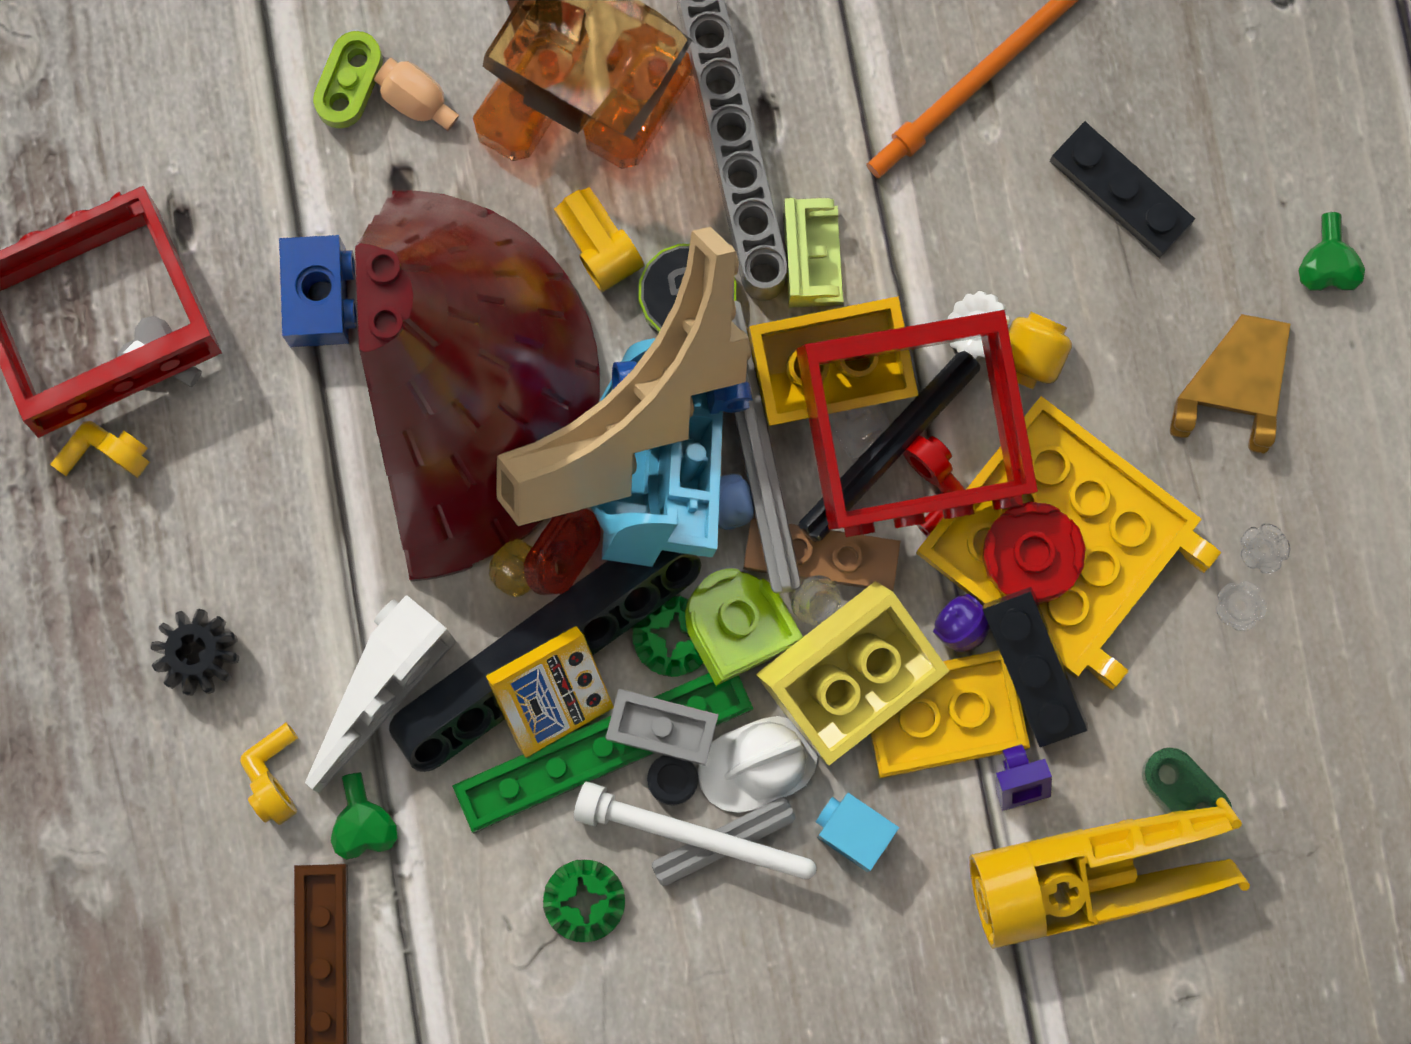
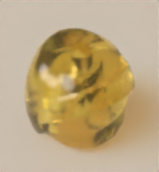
[489,539,545,597]

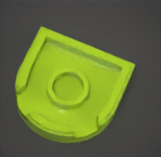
[685,568,803,686]

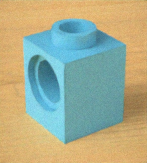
[815,793,900,873]

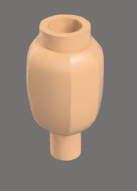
[374,58,459,131]

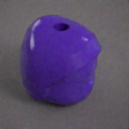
[933,594,990,652]

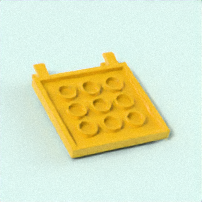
[916,396,1221,690]

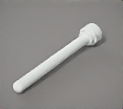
[574,781,817,879]

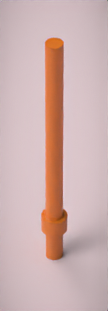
[866,0,1079,179]

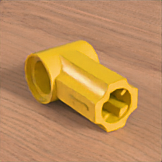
[554,187,645,292]

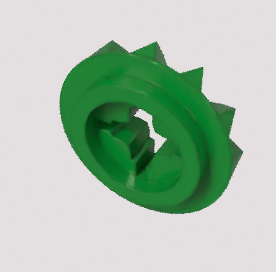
[633,596,703,677]
[543,860,625,942]

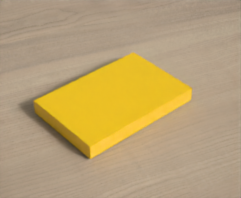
[870,650,1030,779]

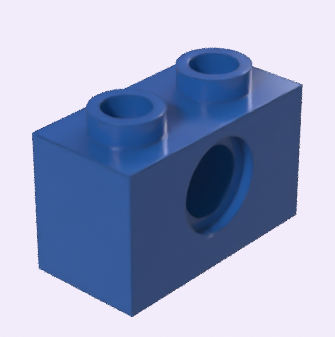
[279,235,357,347]

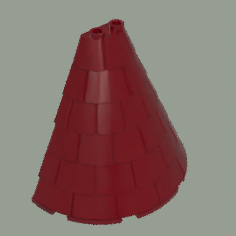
[355,191,600,582]

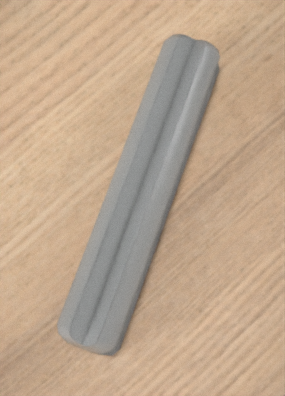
[652,797,795,886]

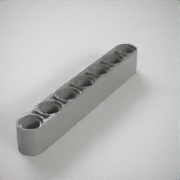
[677,0,787,301]

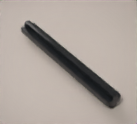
[798,351,981,542]

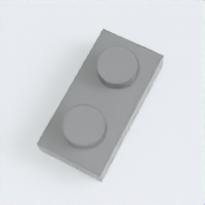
[606,689,719,766]

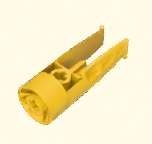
[969,798,1250,949]

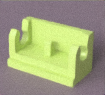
[783,198,844,308]

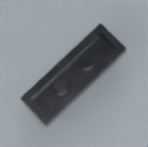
[1050,121,1196,259]
[983,587,1088,748]

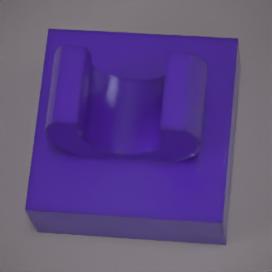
[996,744,1052,811]

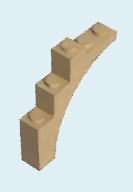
[497,226,751,526]

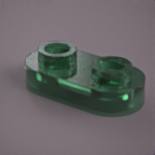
[1142,748,1232,813]

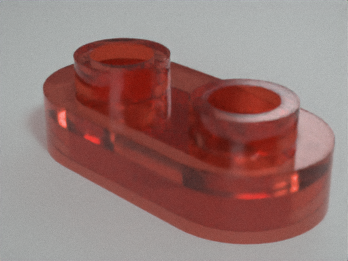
[524,508,601,596]

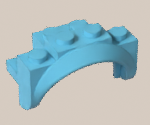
[591,338,723,567]

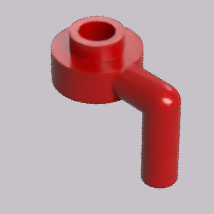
[903,436,965,537]

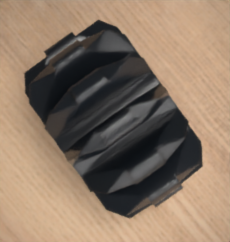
[151,609,239,696]

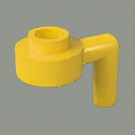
[50,421,150,478]
[240,722,298,825]

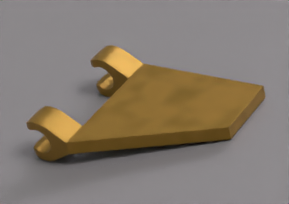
[1170,314,1291,454]

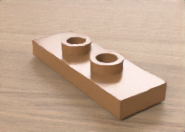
[743,518,901,591]

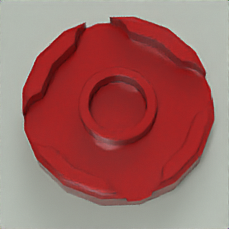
[982,502,1086,604]

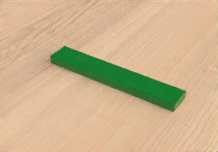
[452,673,754,834]

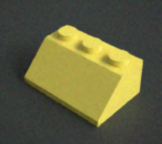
[756,581,950,766]

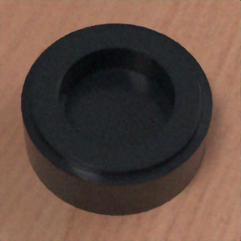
[647,755,698,806]

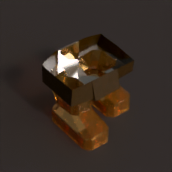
[473,0,693,169]

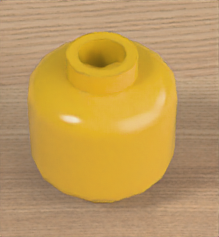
[1008,312,1072,389]

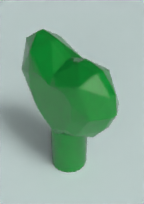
[1298,212,1365,291]
[331,772,398,860]

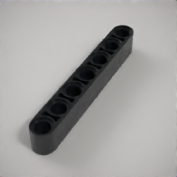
[389,550,702,772]

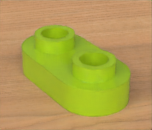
[313,31,383,128]

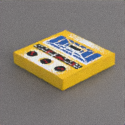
[486,626,614,758]

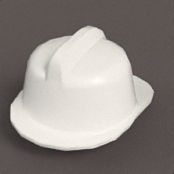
[698,716,818,813]

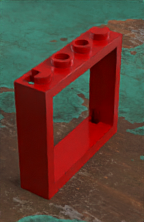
[0,185,222,438]
[796,310,1038,537]

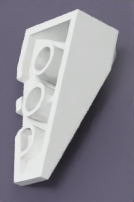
[305,595,456,793]

